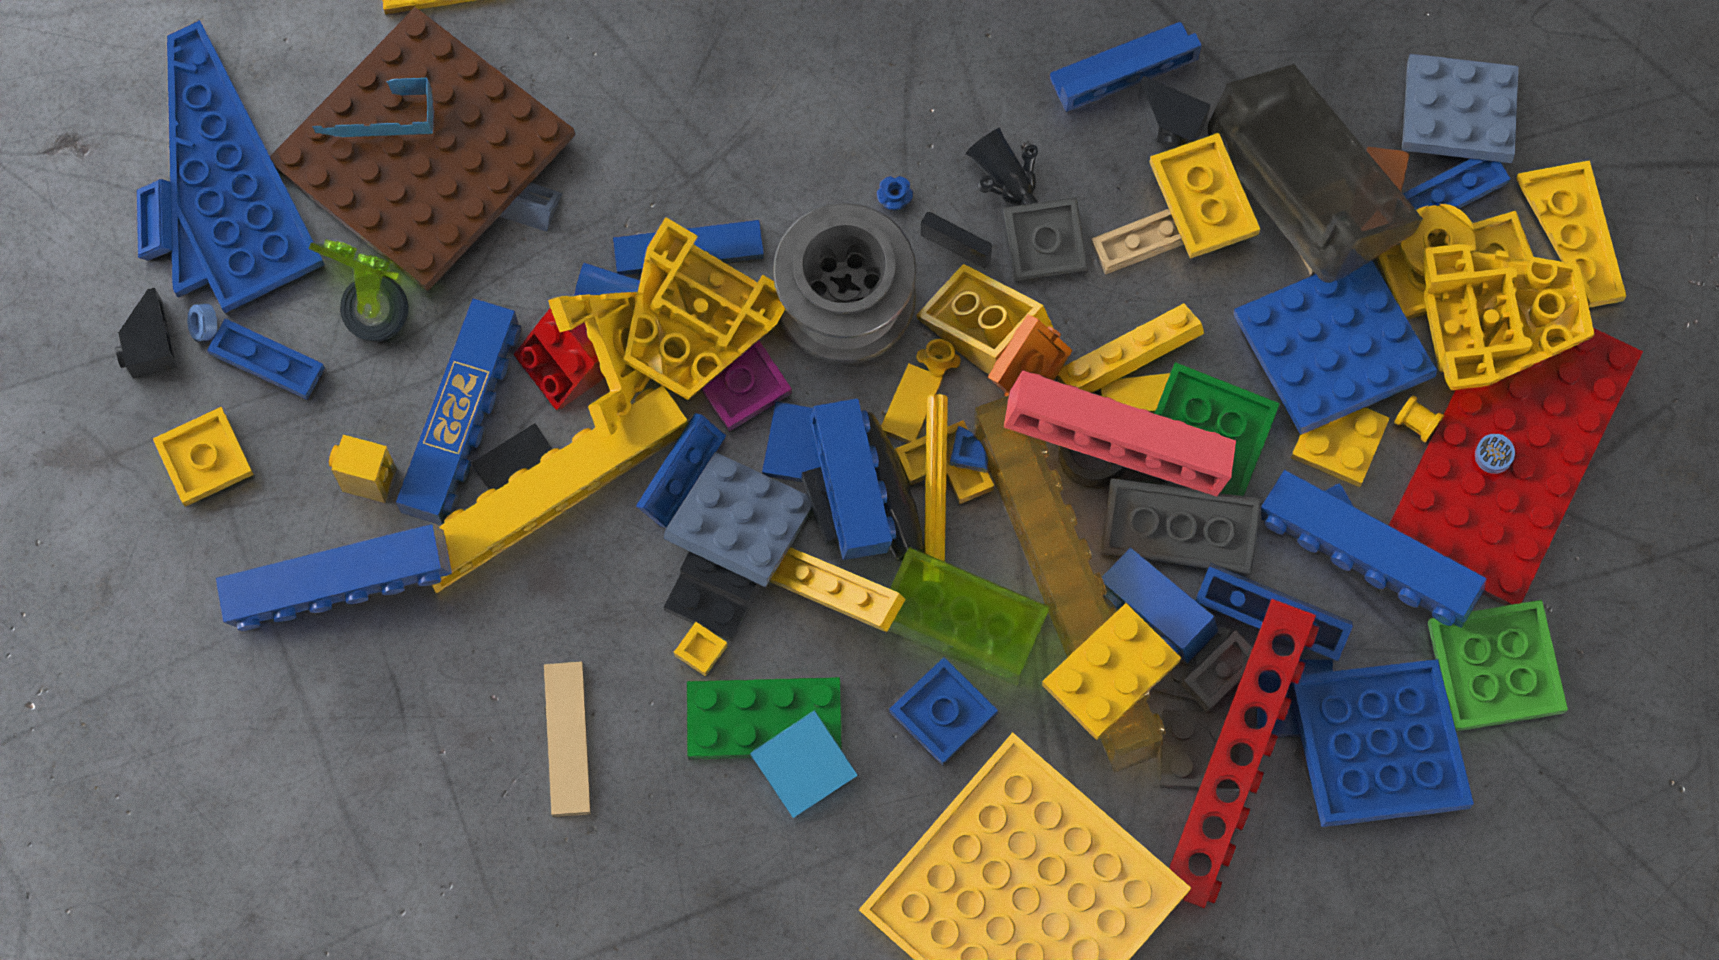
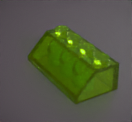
[888,547,1050,686]

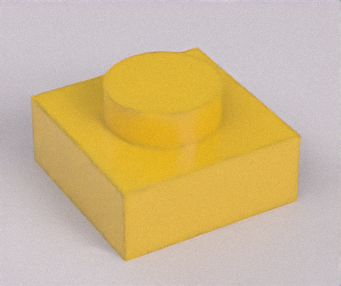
[674,622,728,677]

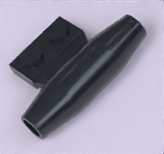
[801,412,925,562]

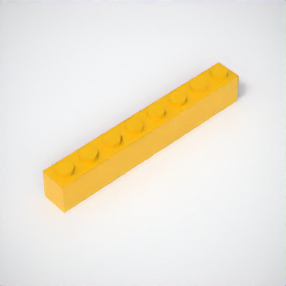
[431,385,688,593]

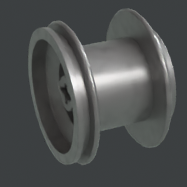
[773,203,916,365]

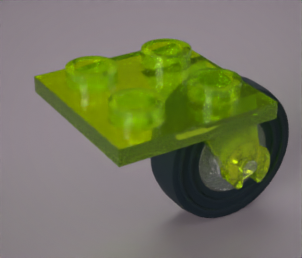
[308,239,408,341]

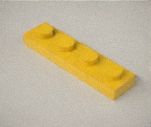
[1057,303,1205,393]
[770,547,906,632]

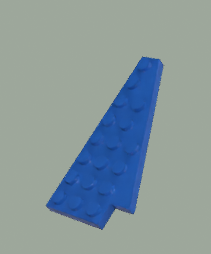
[167,20,325,313]

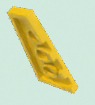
[1516,160,1626,308]

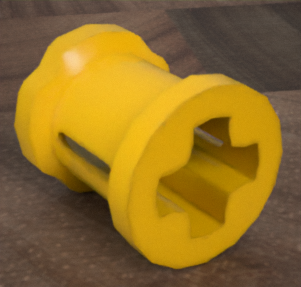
[1394,395,1444,443]

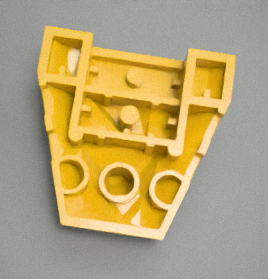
[623,217,785,400]
[1423,244,1594,390]

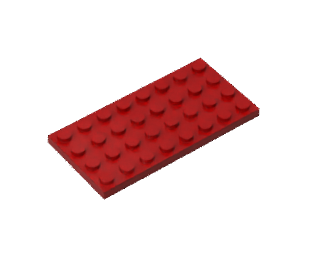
[1388,328,1643,606]

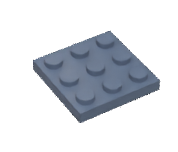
[1402,54,1519,163]
[663,452,813,587]

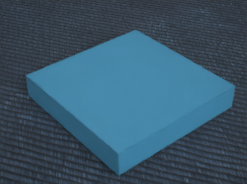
[750,710,858,818]

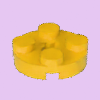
[1400,204,1476,277]

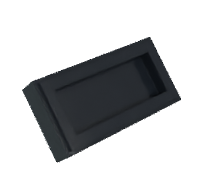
[921,212,992,269]
[472,423,552,490]

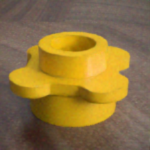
[916,339,961,377]

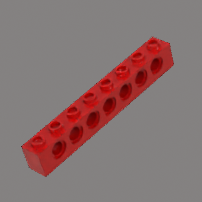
[1169,599,1319,908]

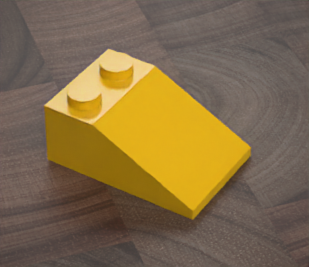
[916,264,1053,374]

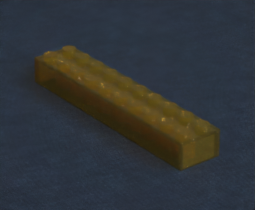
[973,395,1166,773]

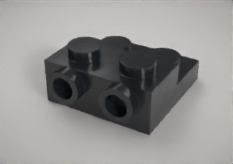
[664,551,761,642]

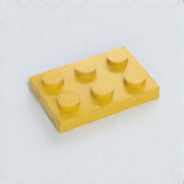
[1149,133,1261,259]
[1042,603,1181,740]

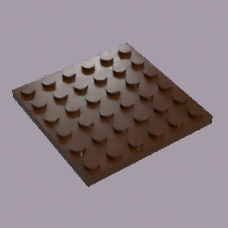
[270,7,576,292]

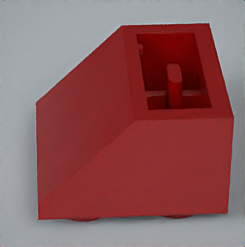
[513,308,605,411]

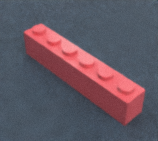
[1004,370,1236,497]

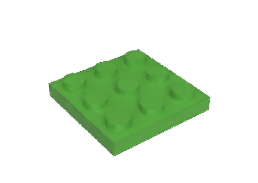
[1427,600,1568,732]

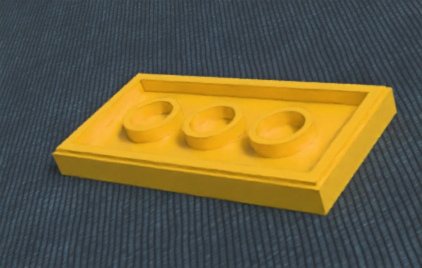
[1375,211,1534,320]

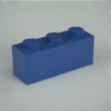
[1099,547,1219,663]

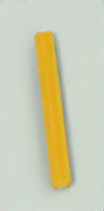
[924,394,948,582]

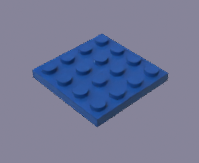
[1234,253,1437,435]
[1289,659,1474,827]

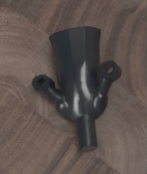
[966,127,1039,205]

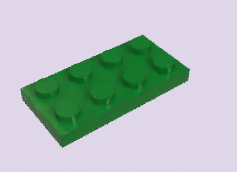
[687,677,842,760]

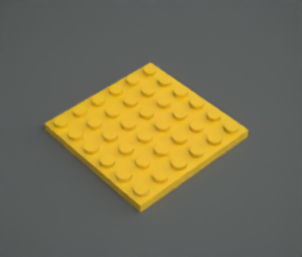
[859,732,1192,960]

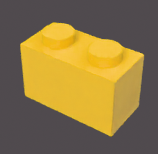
[329,435,397,503]

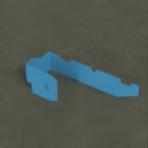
[312,78,434,137]

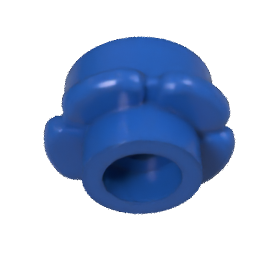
[877,176,913,211]

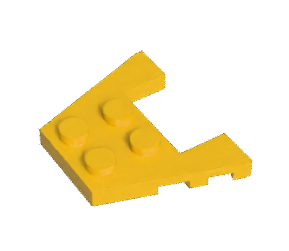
[548,292,651,437]

